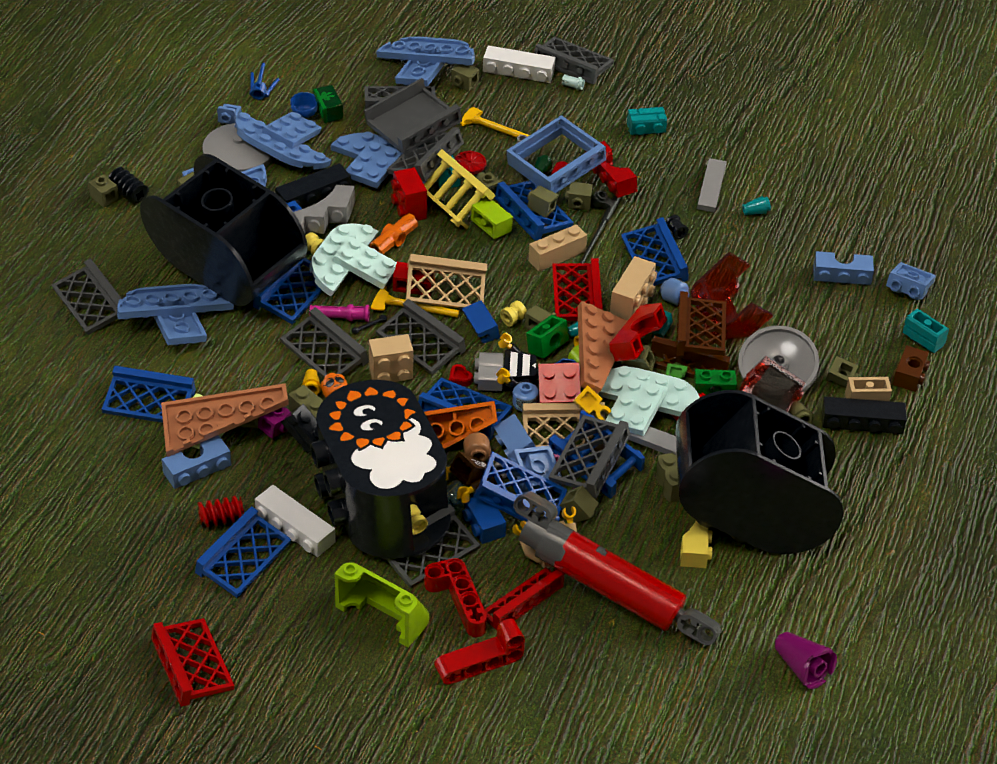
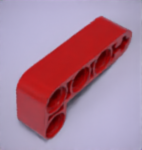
[424,558,487,638]
[434,619,525,685]

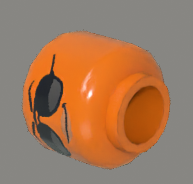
[320,373,348,398]

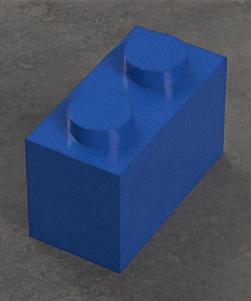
[462,497,506,544]

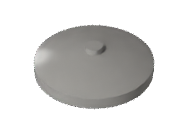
[202,123,274,172]
[738,326,819,400]

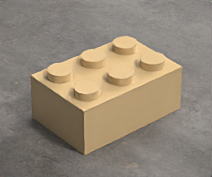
[610,256,657,321]

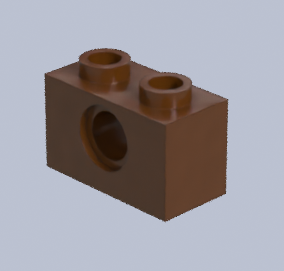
[893,345,931,392]

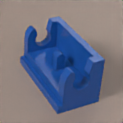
[462,300,500,343]

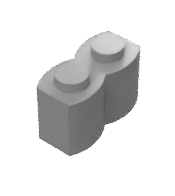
[474,352,504,391]

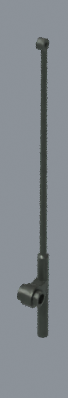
[553,190,621,312]

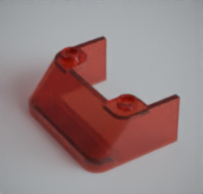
[691,252,773,340]

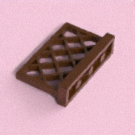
[676,291,726,356]

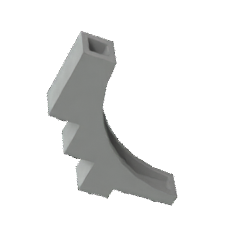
[294,185,355,234]

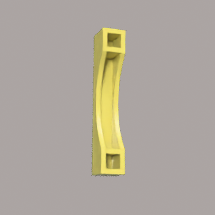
[680,521,712,568]

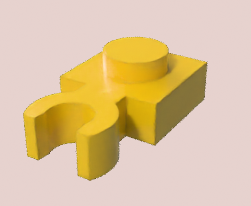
[573,385,611,420]

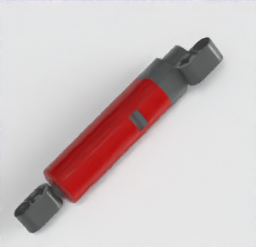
[513,491,721,645]

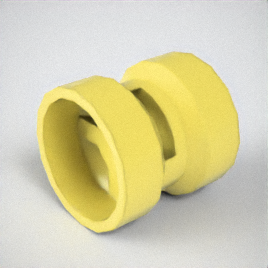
[306,232,324,255]
[500,300,527,327]
[410,504,428,535]

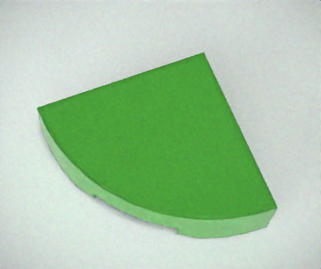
[665,363,687,379]

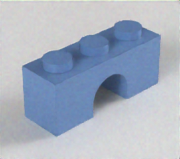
[813,251,874,285]
[162,435,231,489]

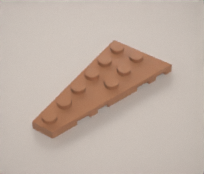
[577,301,627,394]
[161,383,289,457]

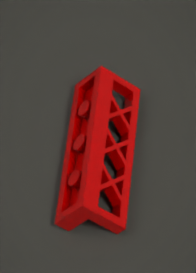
[484,567,565,630]

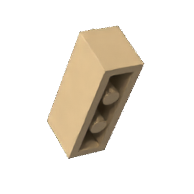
[528,224,587,272]

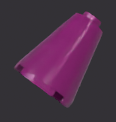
[775,632,837,689]

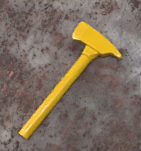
[460,107,530,138]
[371,286,460,318]

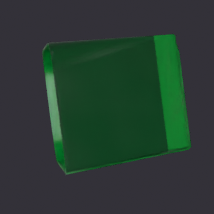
[313,85,343,123]

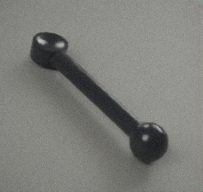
[351,315,387,335]

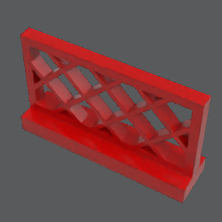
[552,258,603,321]
[151,618,235,707]

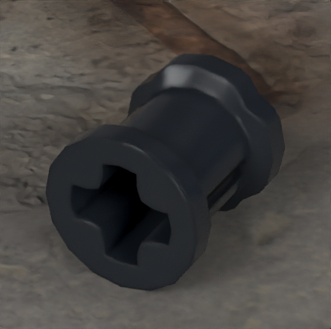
[666,215,689,239]

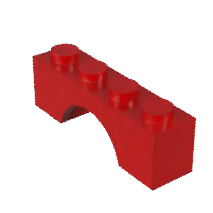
[585,141,638,198]
[609,303,667,361]

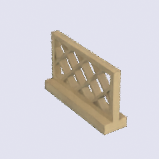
[405,254,487,309]
[522,402,605,451]

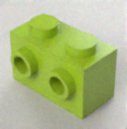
[471,198,513,239]

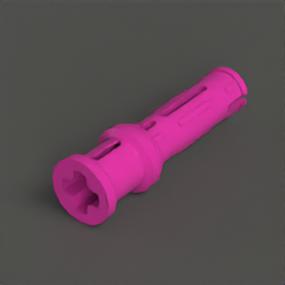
[309,304,370,322]

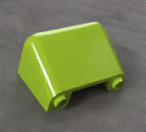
[335,563,429,648]

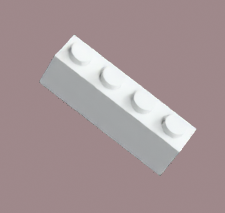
[483,45,556,83]
[255,485,336,557]

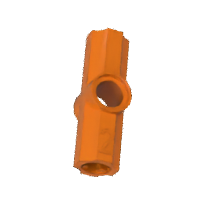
[369,213,418,254]

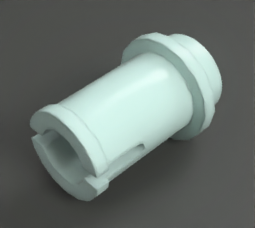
[562,74,585,91]

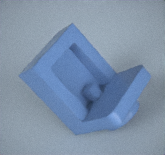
[217,104,242,124]

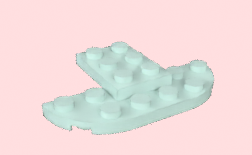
[310,223,397,296]
[598,366,700,436]

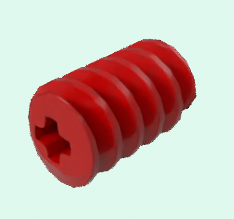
[197,496,244,528]

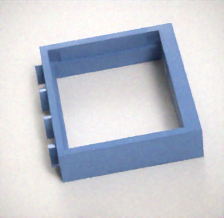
[506,115,606,193]

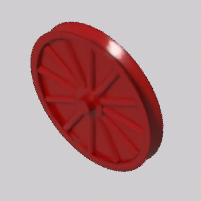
[454,151,486,175]

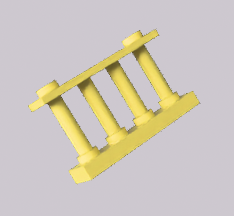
[424,149,496,229]

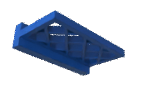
[495,181,574,241]
[621,217,689,286]
[252,257,322,324]
[102,366,196,423]
[418,378,513,440]
[474,451,567,522]
[195,506,291,598]

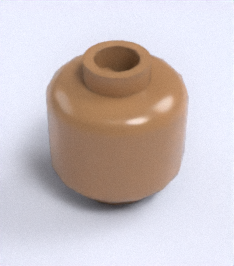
[463,432,491,461]

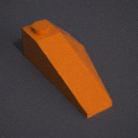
[424,401,498,449]

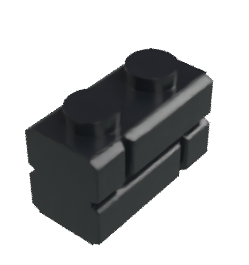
[281,404,319,454]

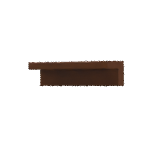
[651,335,731,379]

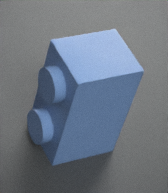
[494,414,536,457]

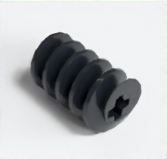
[109,167,149,204]

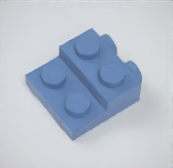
[886,262,936,300]
[508,445,562,493]

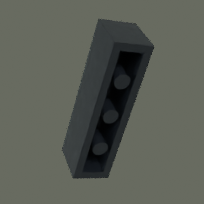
[275,163,351,209]
[821,396,907,434]

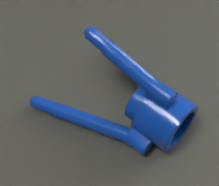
[249,63,280,100]

